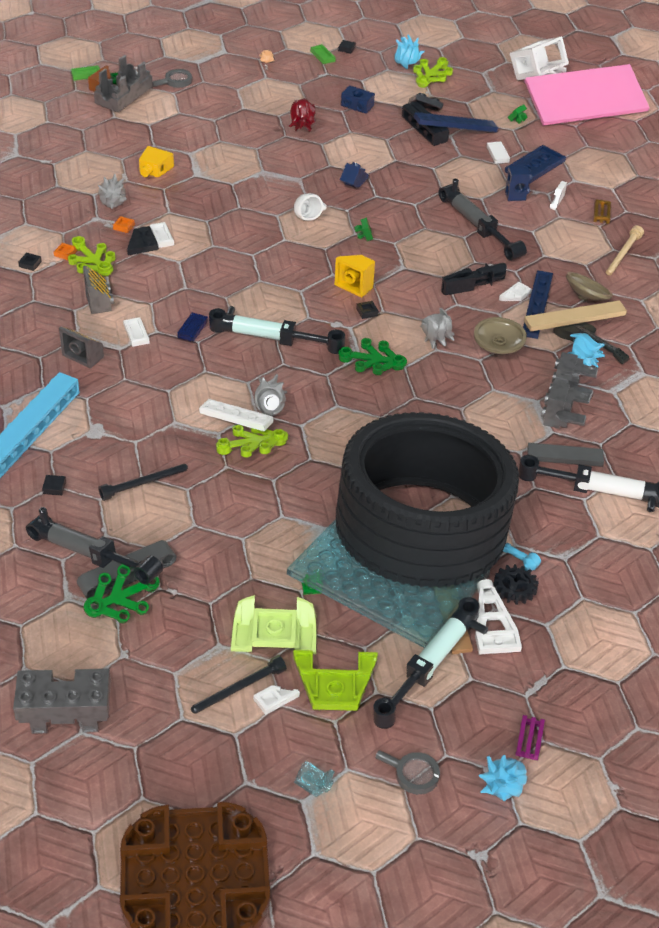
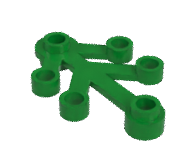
[339,338,407,375]
[84,564,160,624]

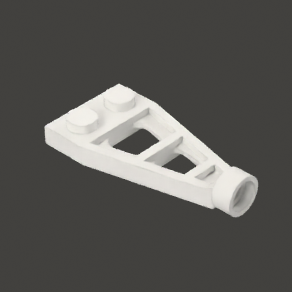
[475,579,522,654]

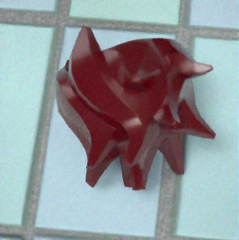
[289,98,316,133]

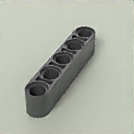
[77,540,177,599]

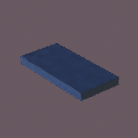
[505,145,566,184]

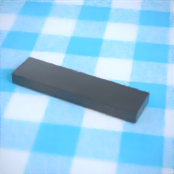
[527,443,604,467]

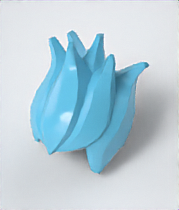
[394,34,425,69]
[568,333,605,368]
[478,755,527,801]

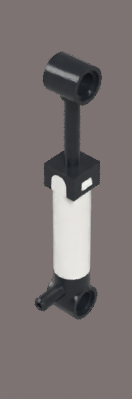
[518,455,659,512]

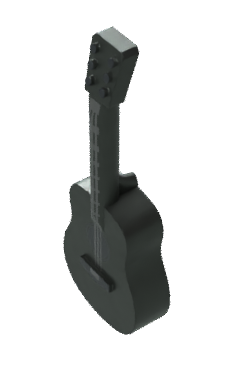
[553,322,629,364]

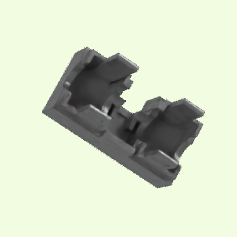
[94,55,153,112]
[541,352,598,429]
[13,669,111,734]

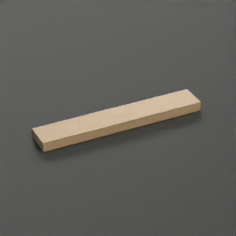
[524,300,627,332]

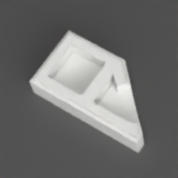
[550,181,567,210]
[499,282,532,301]
[253,685,300,715]

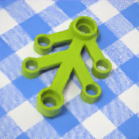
[413,57,453,88]
[68,236,116,276]
[216,425,288,457]

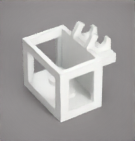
[510,36,569,80]

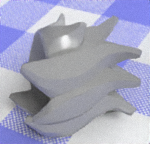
[98,174,127,209]
[420,308,455,349]
[254,374,287,416]

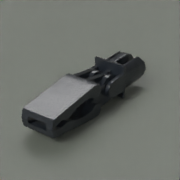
[441,263,507,295]

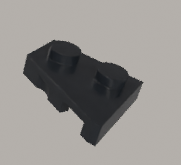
[408,93,444,111]
[127,226,159,255]

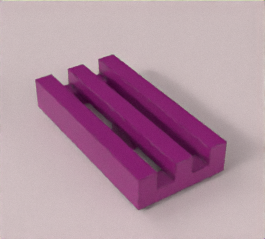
[515,715,545,761]

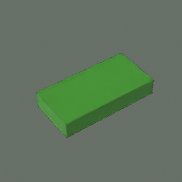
[310,44,336,64]
[71,65,100,81]

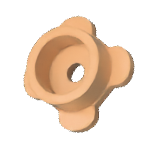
[260,50,274,63]

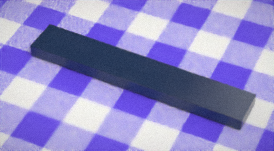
[414,112,499,132]
[523,270,553,339]

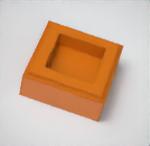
[113,216,135,233]
[54,243,77,260]

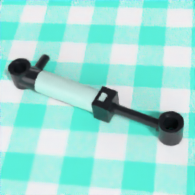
[209,306,345,354]
[373,597,488,729]

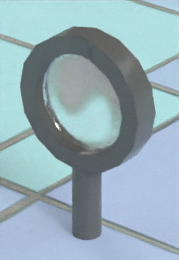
[152,69,192,88]
[375,750,440,795]

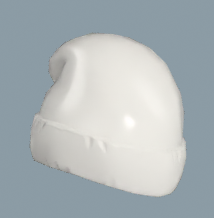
[294,193,327,221]

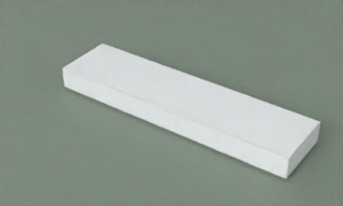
[199,399,273,431]

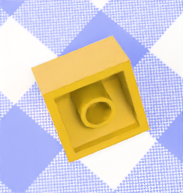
[334,255,375,298]

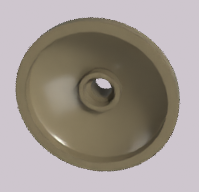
[566,272,613,301]
[474,317,527,354]

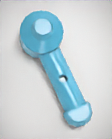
[503,543,541,571]

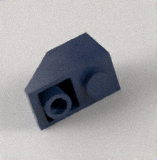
[340,162,369,189]

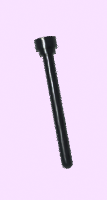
[98,464,188,501]
[191,655,287,714]

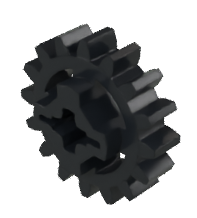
[493,564,539,605]

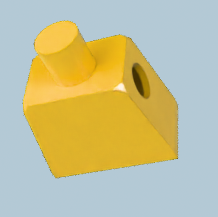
[139,146,174,177]

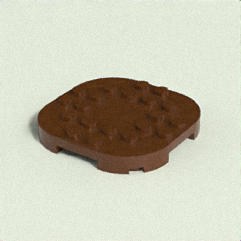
[120,802,270,928]

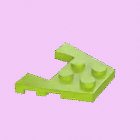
[293,650,378,711]

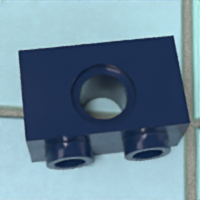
[341,85,375,114]
[505,166,532,201]

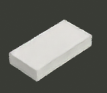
[486,141,510,164]
[150,222,174,248]
[123,317,149,347]

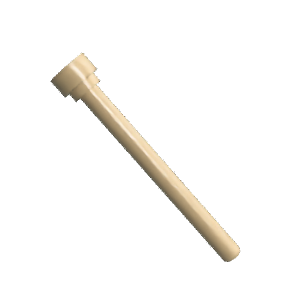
[606,225,644,275]

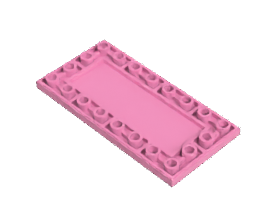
[525,64,650,125]

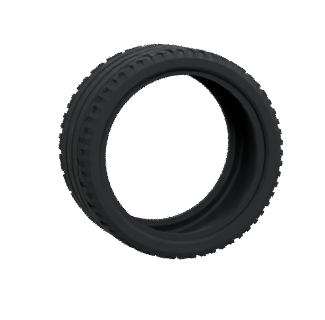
[336,412,519,588]

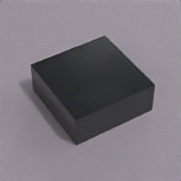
[338,40,356,54]
[18,252,42,271]
[356,300,378,319]
[42,475,66,496]

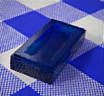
[177,312,208,342]

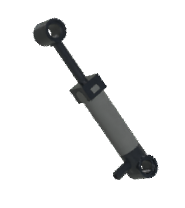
[438,178,527,261]
[26,507,163,585]

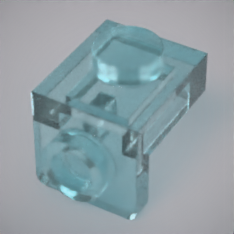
[294,761,335,797]

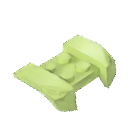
[230,595,317,654]

